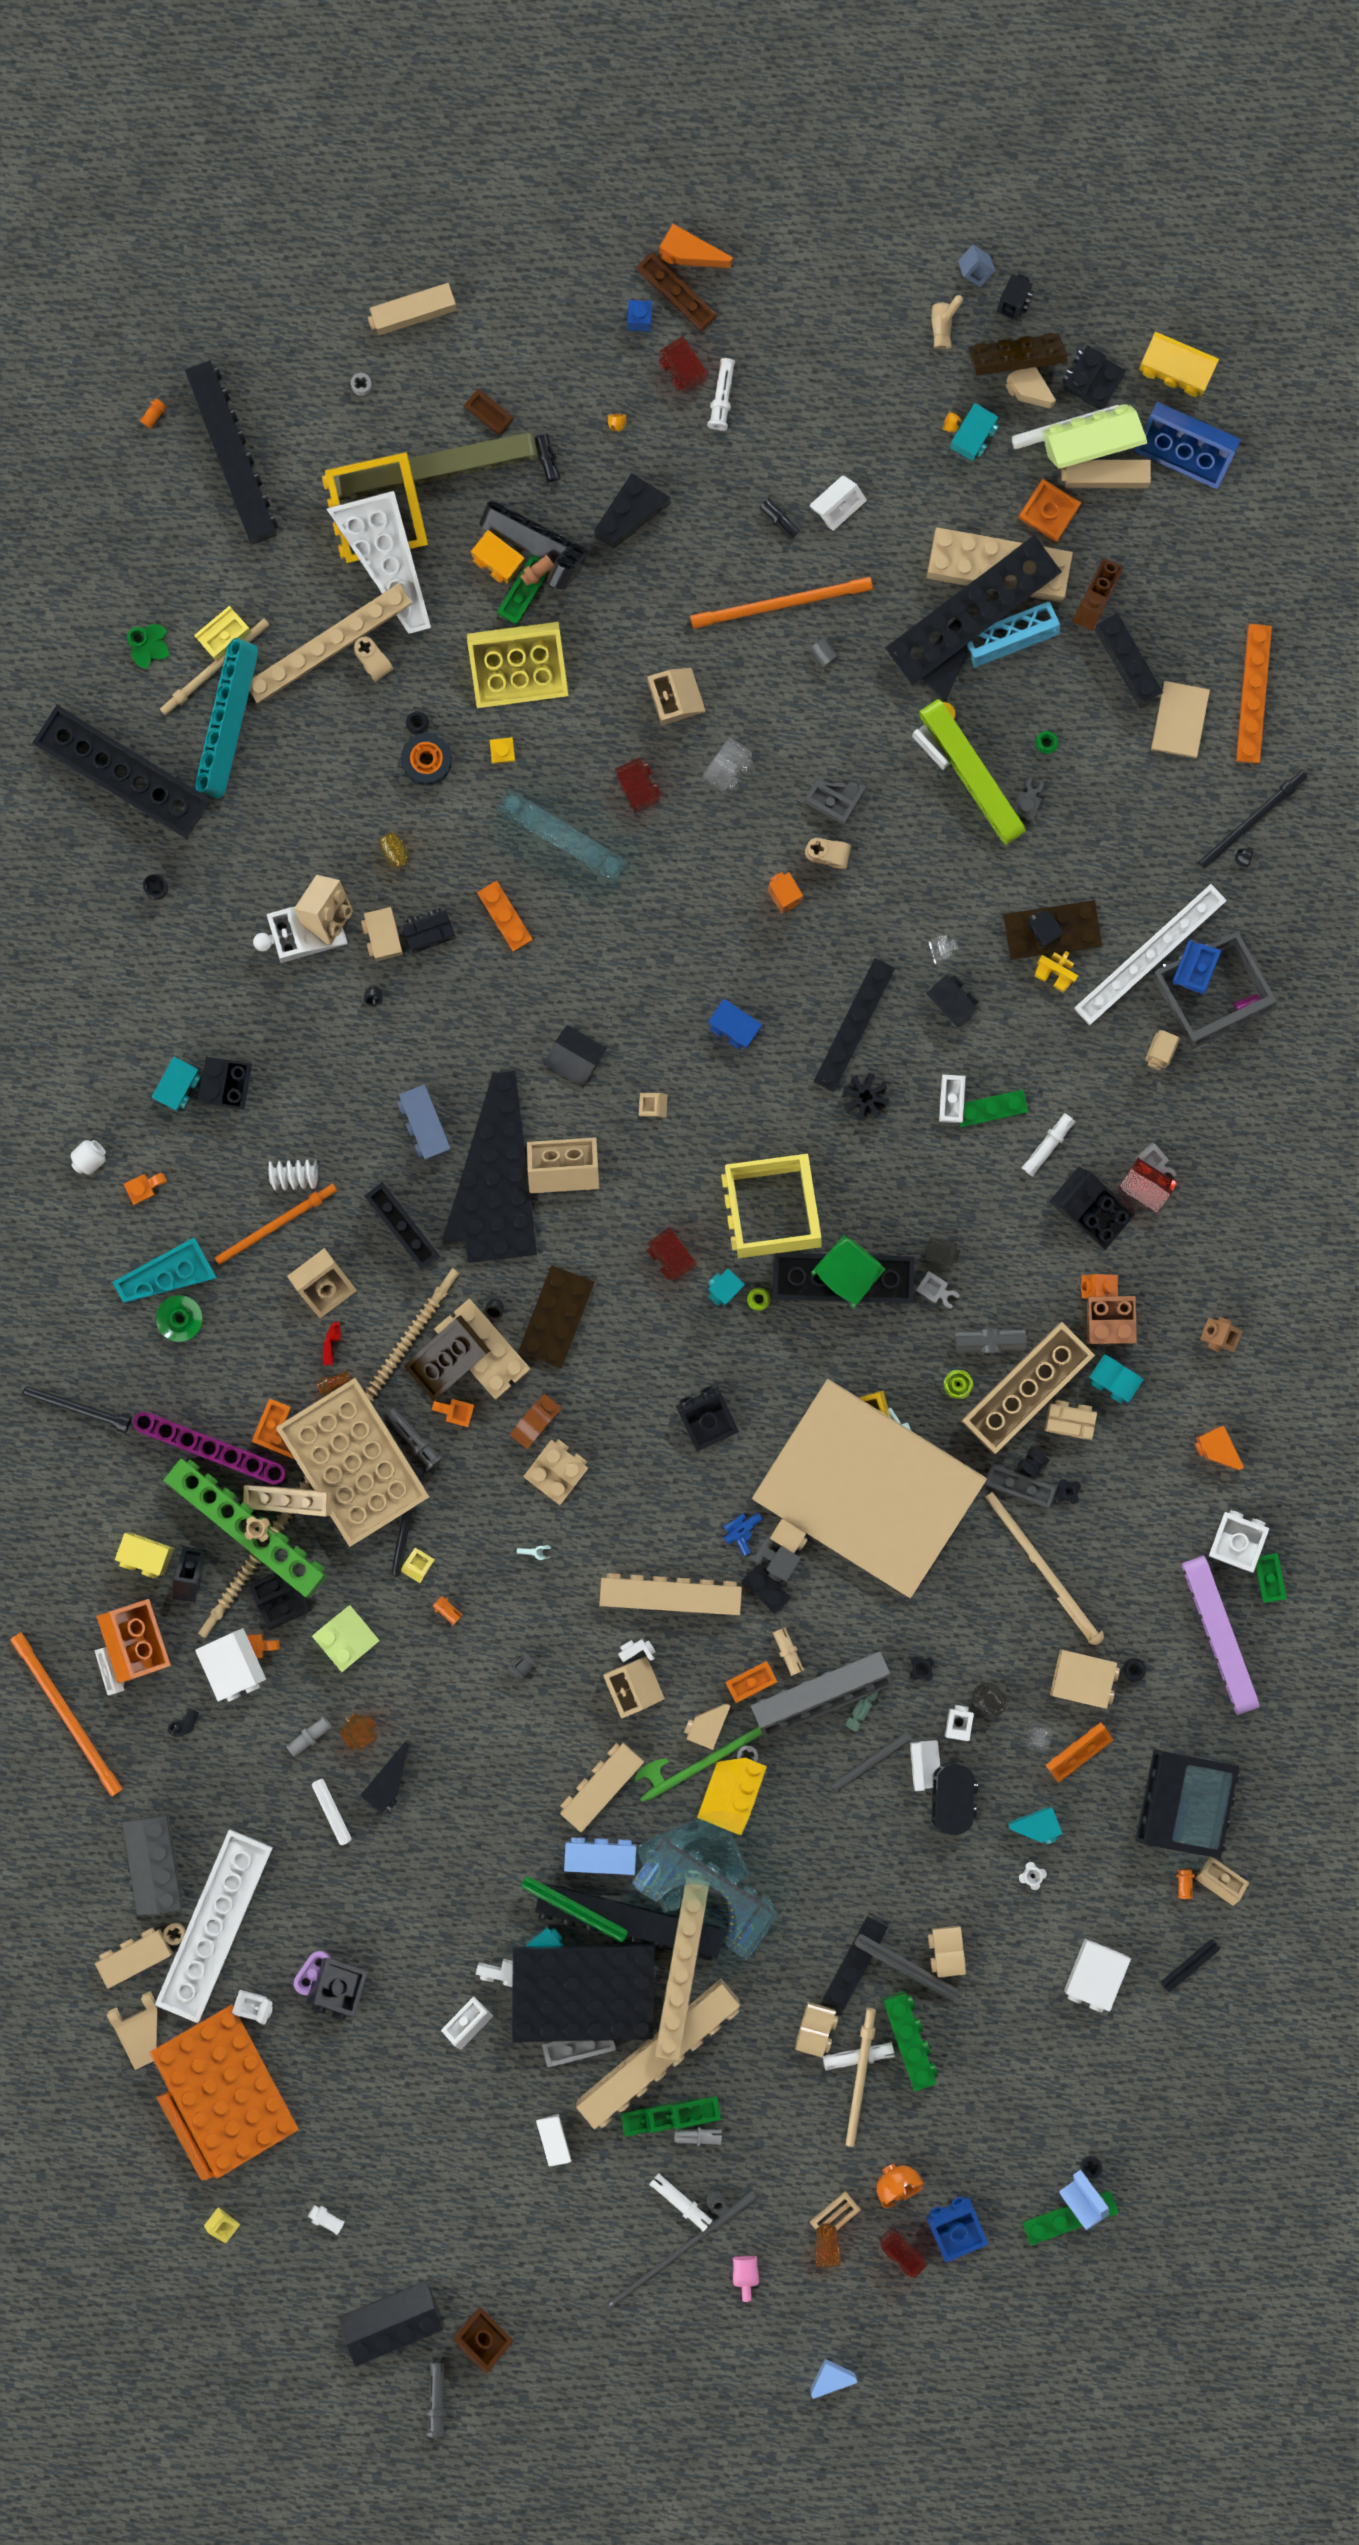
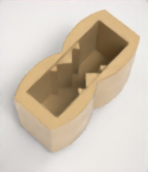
[1145,1030,1180,1070]
[928,1926,966,1977]
[795,2002,838,2058]

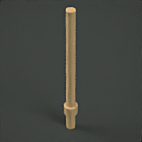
[160,619,270,716]
[845,2008,876,2147]

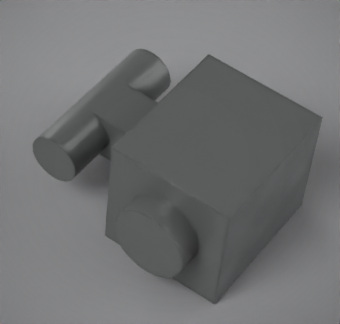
[753,1536,801,1583]

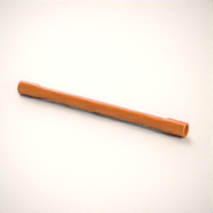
[690,576,873,629]
[10,1632,123,1797]

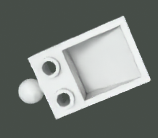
[253,907,348,963]

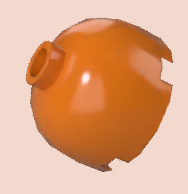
[876,2164,925,2209]

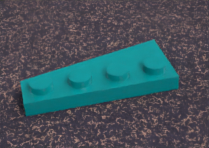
[112,1237,217,1303]

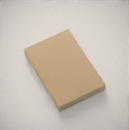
[1151,681,1210,758]

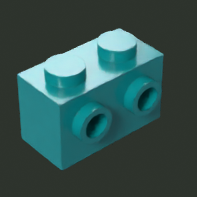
[708,1269,745,1307]

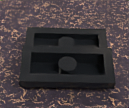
[249,1573,312,1630]

